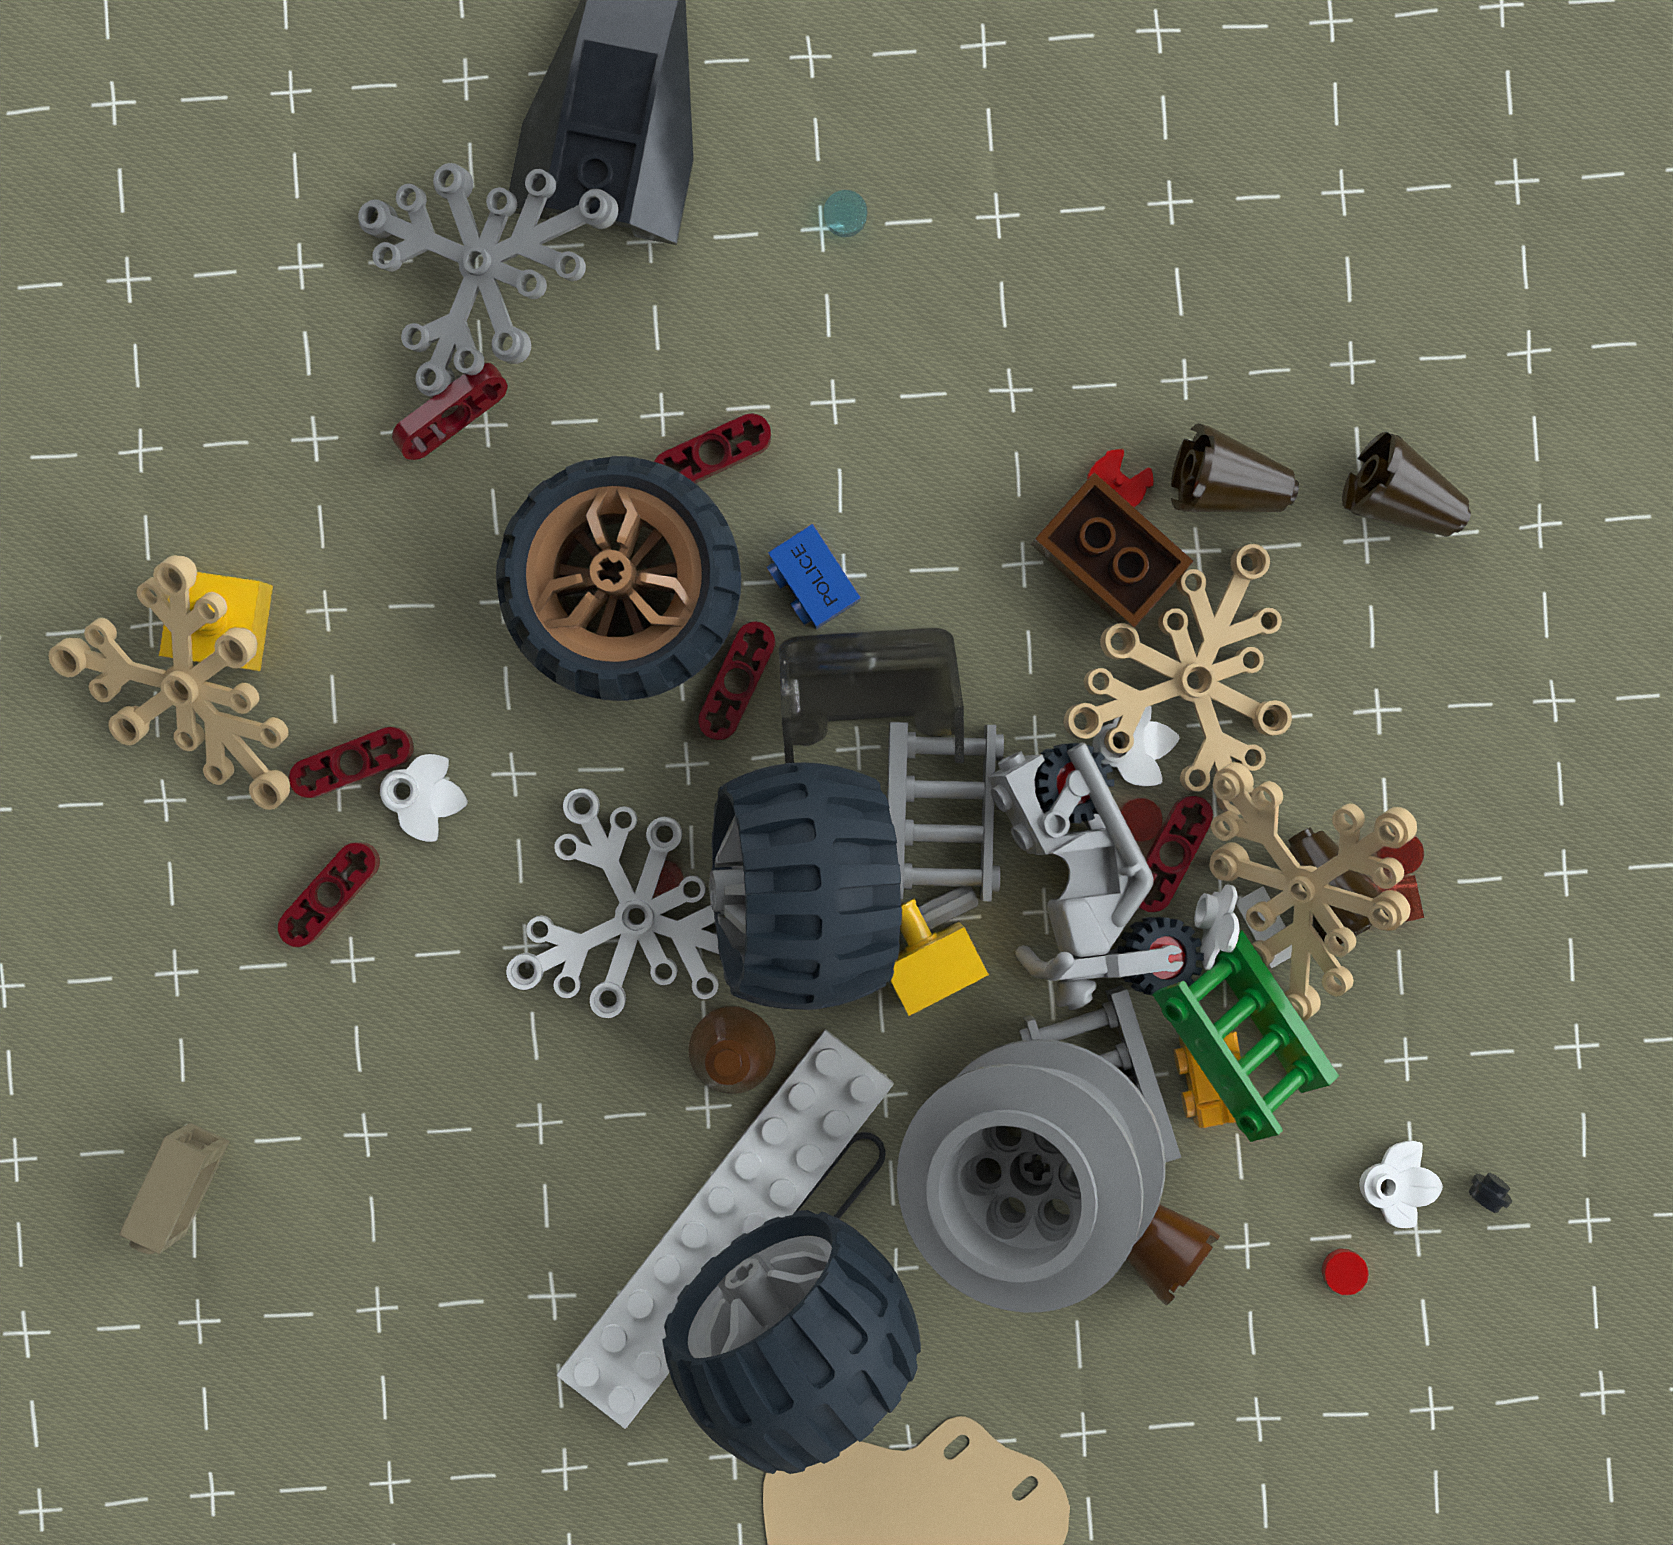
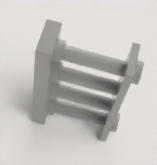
[887,722,1004,901]
[1019,985,1182,1163]

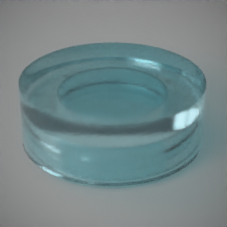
[824,190,867,237]

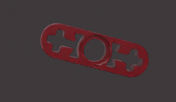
[392,363,508,460]
[654,413,772,484]
[698,621,776,740]
[289,727,414,798]
[1138,796,1213,912]
[278,842,380,947]

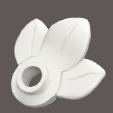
[1092,706,1180,786]
[380,754,468,842]
[1194,884,1240,970]
[1359,1141,1443,1228]

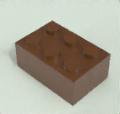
[1030,473,1193,628]

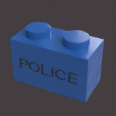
[766,524,861,630]

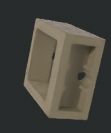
[119,1123,230,1254]

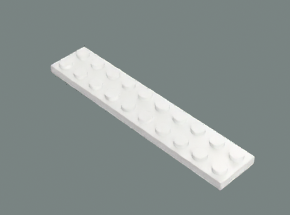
[557,1029,894,1429]

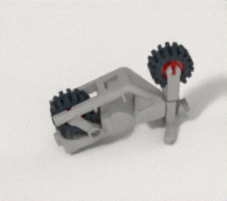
[987,743,1204,1010]

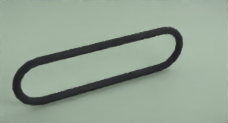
[793,1132,886,1219]

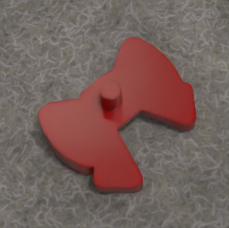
[1087,449,1154,508]

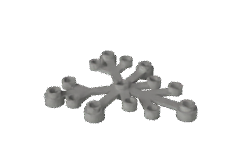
[358,163,618,397]

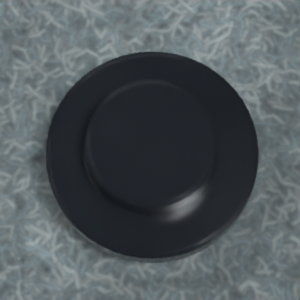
[1469,1173,1512,1213]

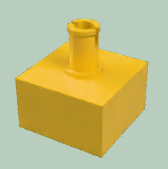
[159,572,273,671]
[891,898,989,1016]

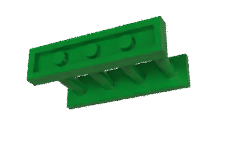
[1152,930,1339,1142]

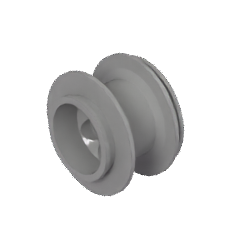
[897,1039,1165,1313]

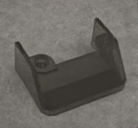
[779,628,964,764]

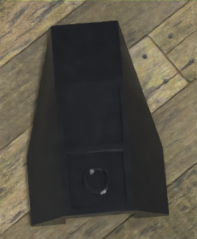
[506,0,694,245]

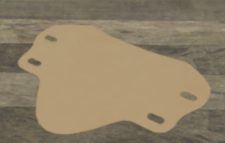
[763,1416,1070,1545]

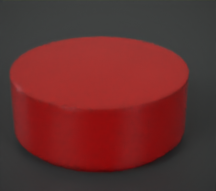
[1322,1249,1369,1295]

